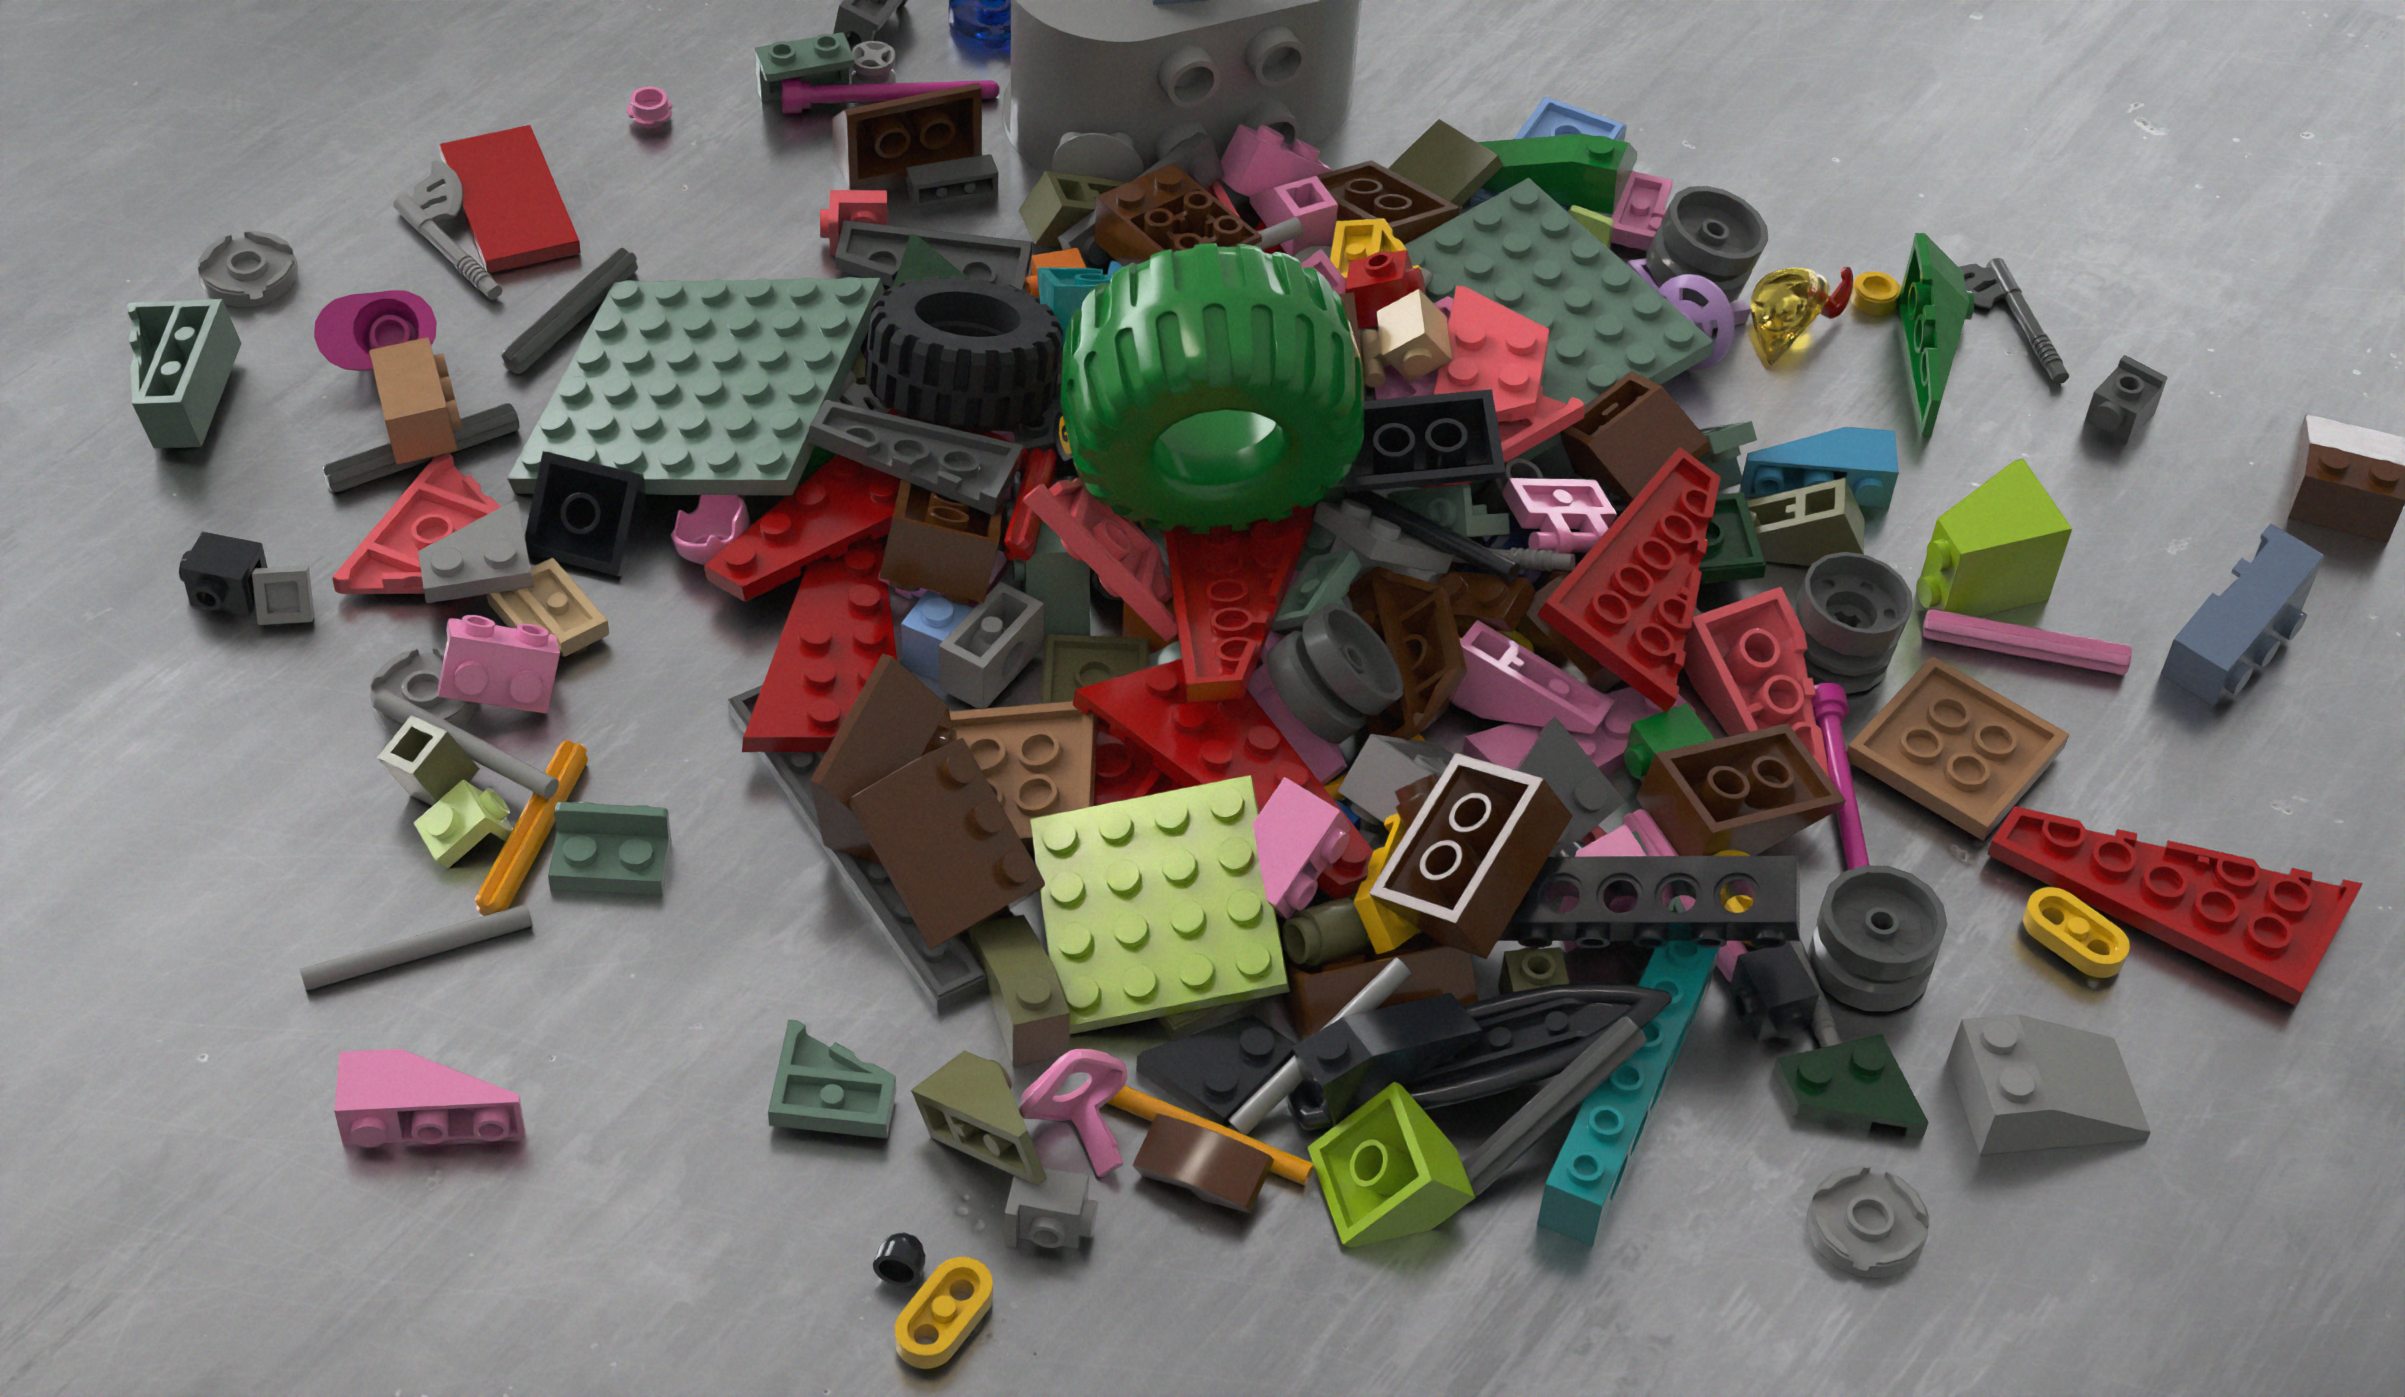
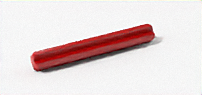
[1004,448,1057,562]

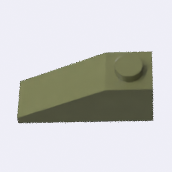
[1019,171,1128,248]
[1747,478,1864,566]
[969,914,1070,1067]
[911,1050,1047,1186]

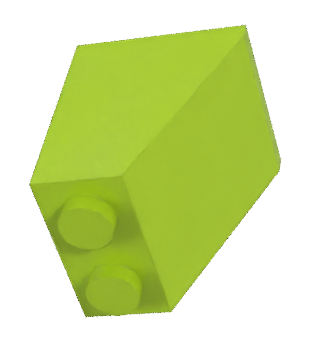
[1916,459,2072,617]

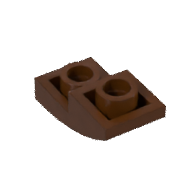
[1133,1113,1274,1213]

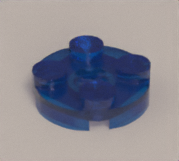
[948,0,1011,49]

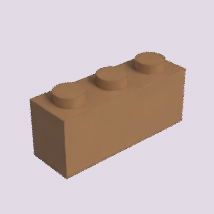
[369,337,463,465]

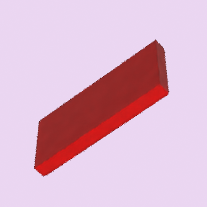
[439,125,581,273]

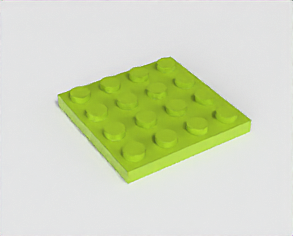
[1030,775,1290,1034]

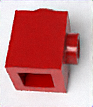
[1345,250,1425,329]

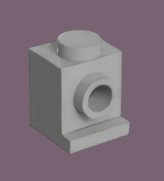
[1004,1167,1098,1249]

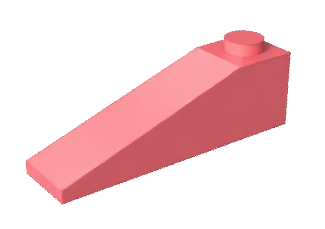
[1683,586,1830,779]

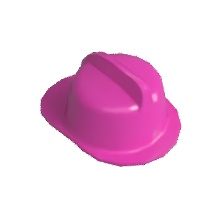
[314,290,437,371]

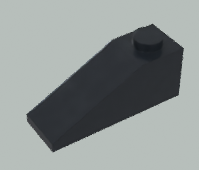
[1292,993,1484,1126]

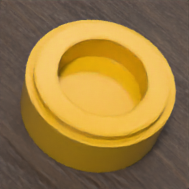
[1850,271,1901,315]

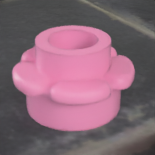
[627,86,672,129]

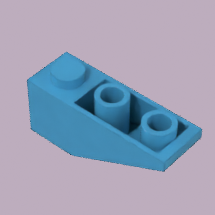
[1739,427,1899,508]

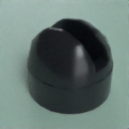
[873,1232,926,1287]

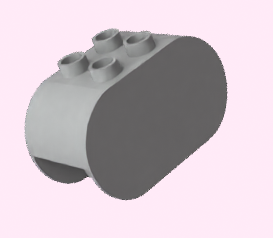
[1002,0,1362,173]

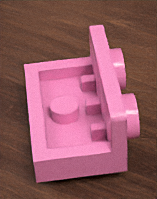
[438,615,560,713]

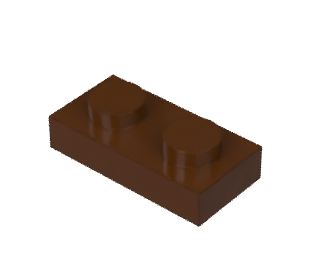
[1436,571,1536,633]

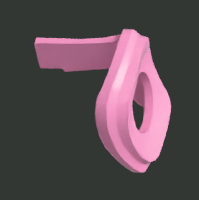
[1019,1049,1128,1177]

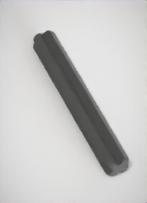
[501,248,638,374]
[323,403,520,493]
[1462,1017,1647,1196]

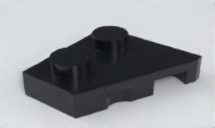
[1136,1014,1297,1127]

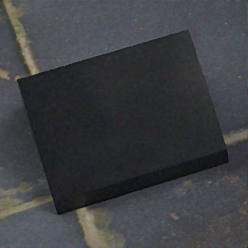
[525,451,649,576]

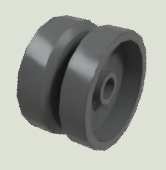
[1646,186,1768,306]
[1266,602,1404,744]
[1808,865,1948,1011]

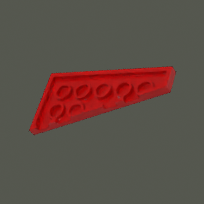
[704,408,1029,602]
[1537,447,1721,713]
[742,535,897,752]
[1987,806,2363,1006]

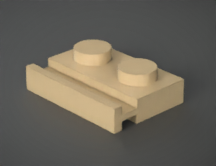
[487,558,610,657]

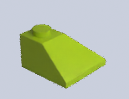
[1308,1082,1476,1248]

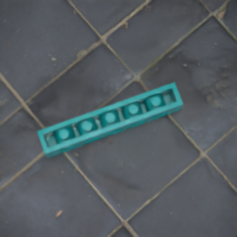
[1537,941,1720,1246]

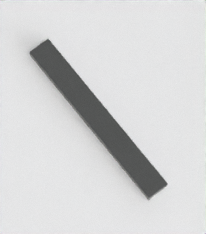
[728,685,987,1012]

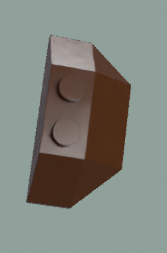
[1347,566,1467,741]

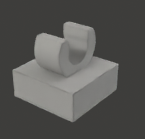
[252,565,314,625]

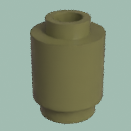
[1282,897,1368,966]

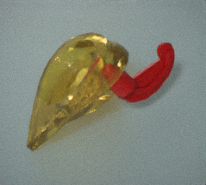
[1751,267,1853,366]

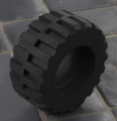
[865,276,1063,432]

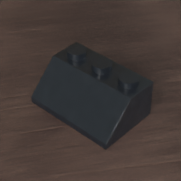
[1342,389,1506,493]

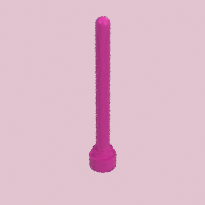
[781,77,1000,114]
[1812,683,1870,870]

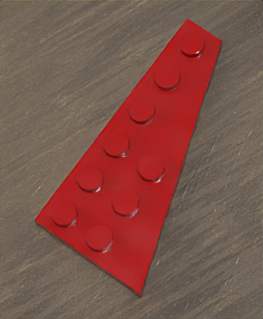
[1163,503,1317,703]
[1072,659,1373,900]

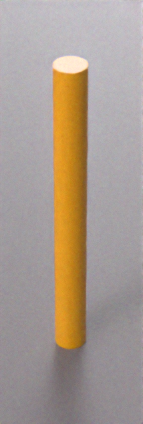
[1107,1085,1314,1186]

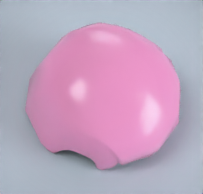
[671,495,751,565]

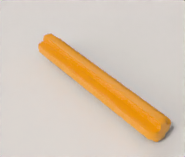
[475,740,588,916]

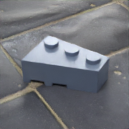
[2161,523,2324,707]

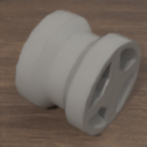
[851,41,896,84]

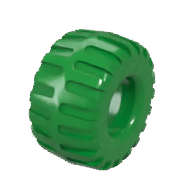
[1061,243,1364,535]

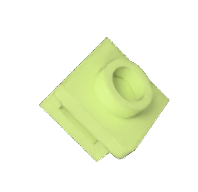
[414,779,513,868]

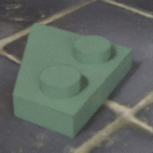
[768,1019,896,1138]

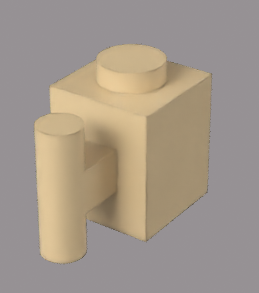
[1360,289,1452,387]

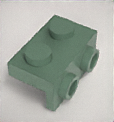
[754,32,854,102]

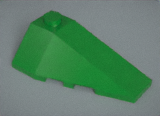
[1478,134,1637,215]
[1897,233,1974,436]

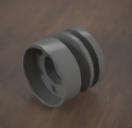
[1793,552,1913,693]

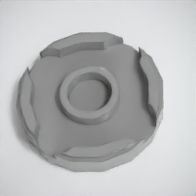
[198,231,298,308]
[370,648,479,734]
[1807,1166,1929,1279]

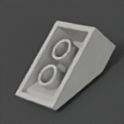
[1338,734,1454,825]
[1947,1014,2151,1155]

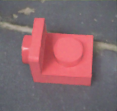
[820,190,888,256]

